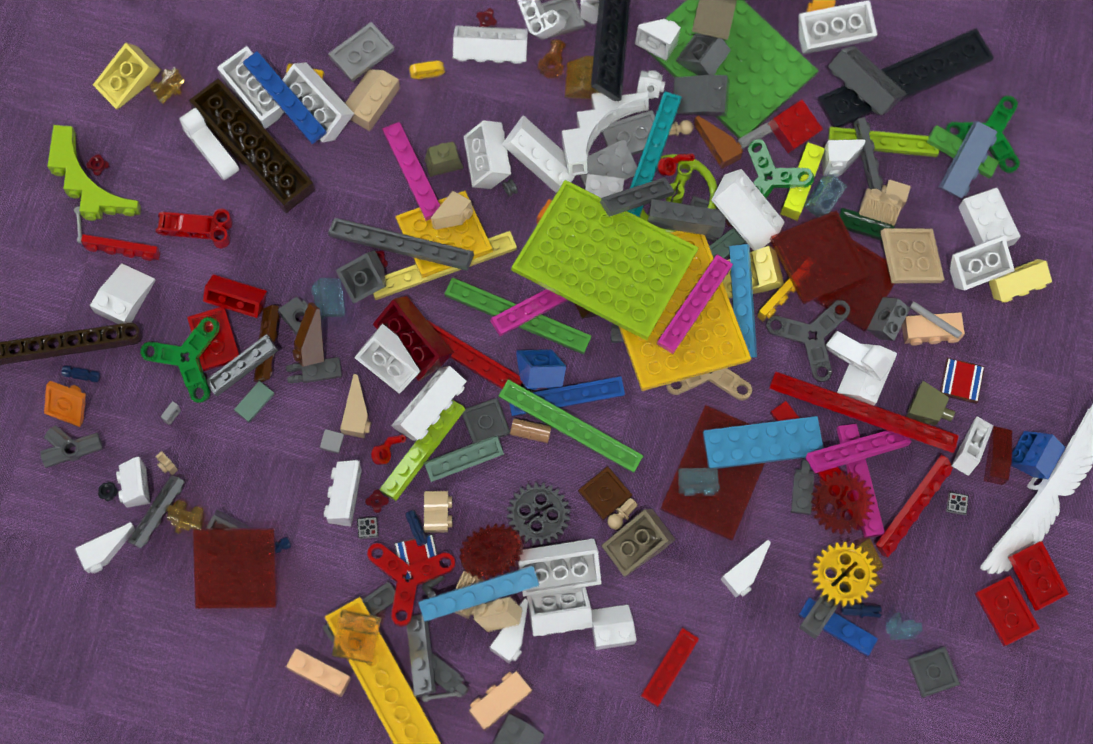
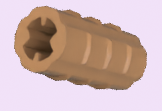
[510,418,551,443]

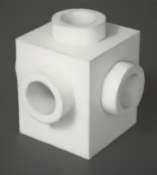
[637,71,665,99]

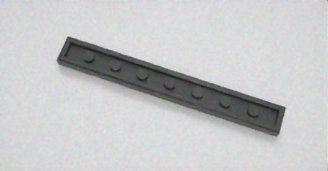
[328,218,474,271]

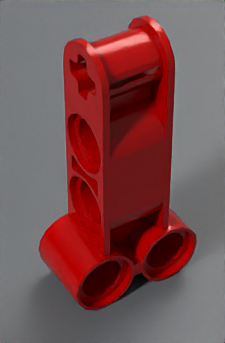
[155,209,232,249]

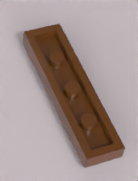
[254,304,279,382]

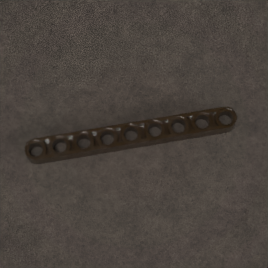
[0,323,142,365]

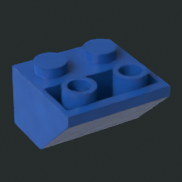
[1007,431,1066,479]

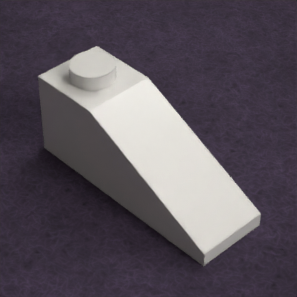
[952,416,993,476]
[75,522,135,573]
[721,540,770,597]
[490,599,528,664]

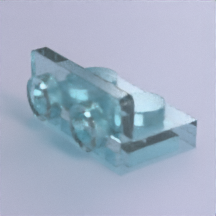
[311,278,345,320]
[678,468,720,496]
[886,612,923,640]

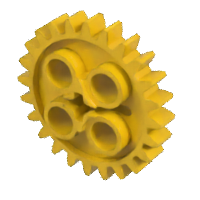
[811,542,877,607]

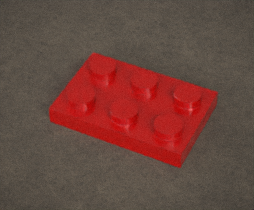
[187,307,239,371]
[1008,541,1069,611]
[975,576,1040,647]

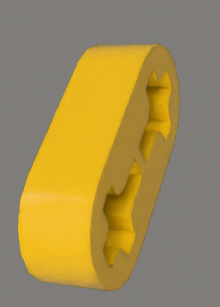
[409,61,445,79]

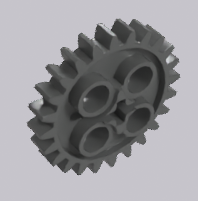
[507,482,570,546]

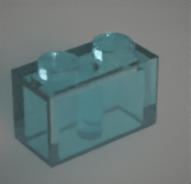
[804,175,847,217]

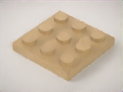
[881,228,944,283]

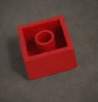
[768,99,823,154]

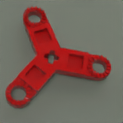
[367,543,455,627]

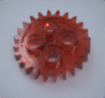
[810,471,875,535]
[459,523,524,580]

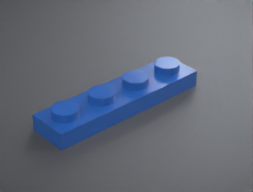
[799,598,878,657]

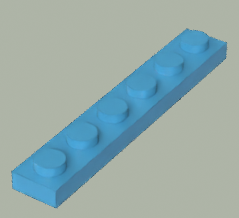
[729,244,757,358]
[418,565,539,621]

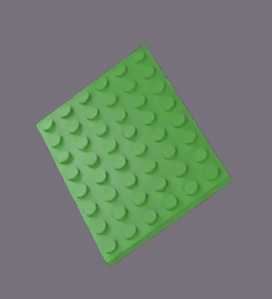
[646,0,818,139]

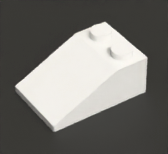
[90,263,156,324]
[355,324,420,394]

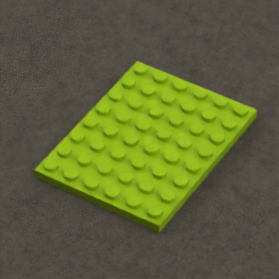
[511,180,699,340]

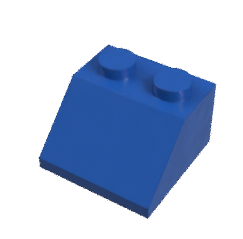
[516,349,566,390]

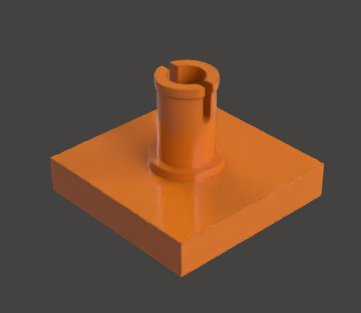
[44,381,86,427]

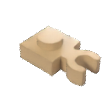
[156,451,178,475]

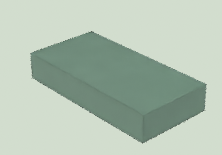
[234,381,275,423]

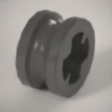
[502,178,518,197]

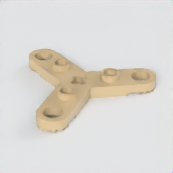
[666,368,752,401]

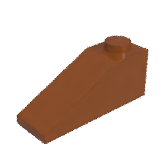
[694,116,743,169]

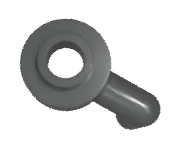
[422,576,444,598]

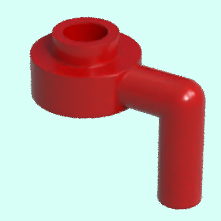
[658,154,695,176]
[371,435,406,465]

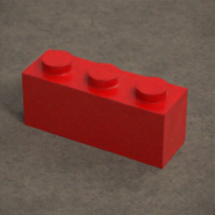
[203,274,267,318]

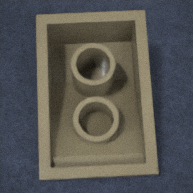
[692,0,737,40]
[601,509,675,577]

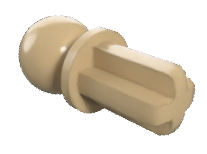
[669,120,693,136]
[607,498,637,530]

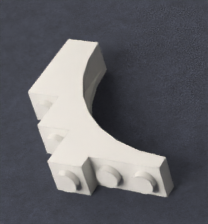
[562,92,649,176]

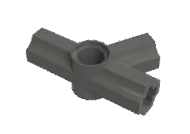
[40,425,103,468]

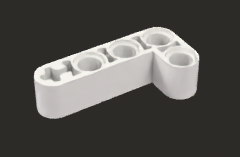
[518,0,566,40]
[179,108,239,181]
[825,331,893,381]

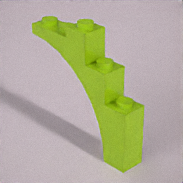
[48,125,141,221]

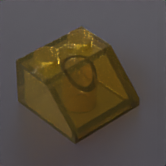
[565,56,600,99]
[332,610,381,664]

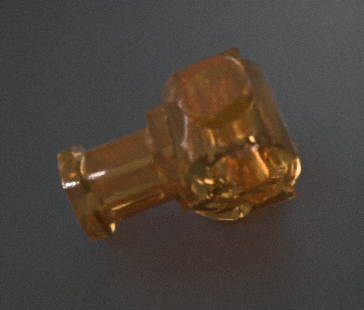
[537,39,566,79]

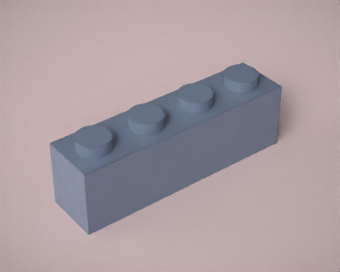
[938,121,997,198]

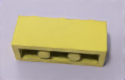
[989,259,1052,302]

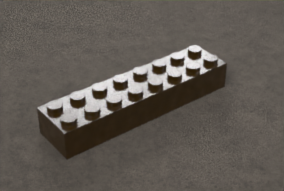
[189,78,315,213]

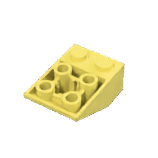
[722,246,784,298]

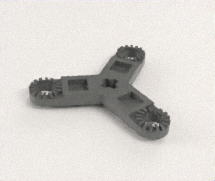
[766,300,850,382]

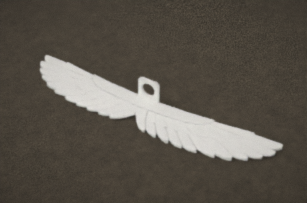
[980,404,1093,574]

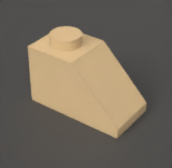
[431,191,473,230]

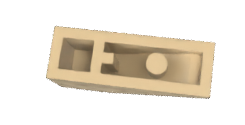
[340,374,371,438]

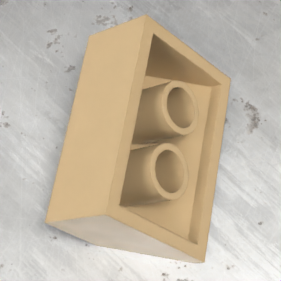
[345,69,400,131]

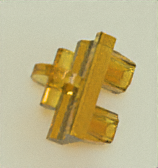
[149,68,185,104]
[167,500,203,534]

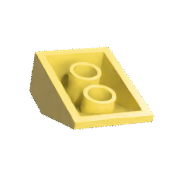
[93,43,160,109]

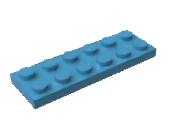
[703,416,824,470]

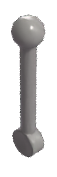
[74,207,82,244]
[421,691,462,702]

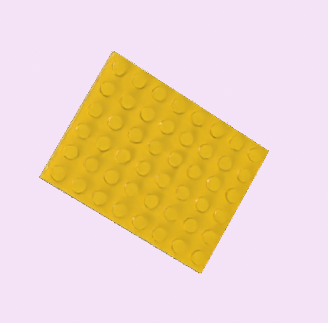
[619,231,751,391]

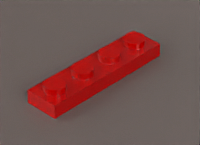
[81,234,160,261]
[640,628,699,707]

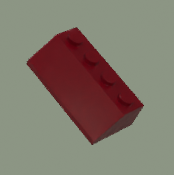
[373,296,453,381]

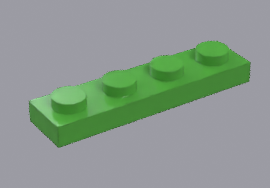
[927,125,999,179]

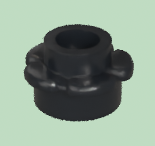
[98,482,118,501]

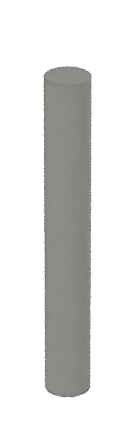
[909,302,962,339]

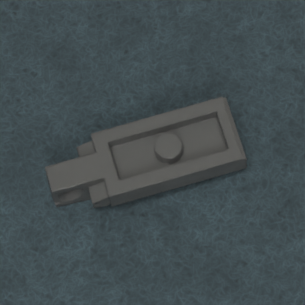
[791,460,814,515]
[431,652,469,697]

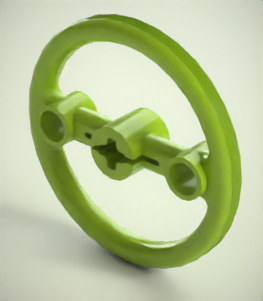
[640,154,717,233]

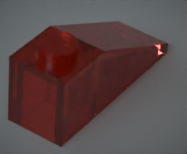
[984,426,1012,485]

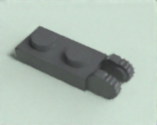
[286,357,342,383]

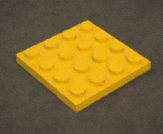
[395,191,493,278]

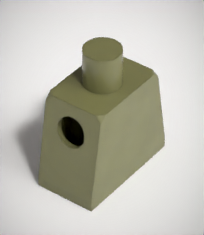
[424,142,463,177]
[906,381,955,426]

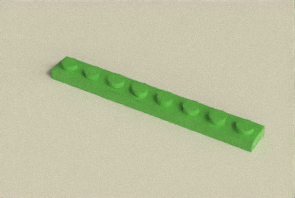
[445,277,592,355]
[498,379,643,473]

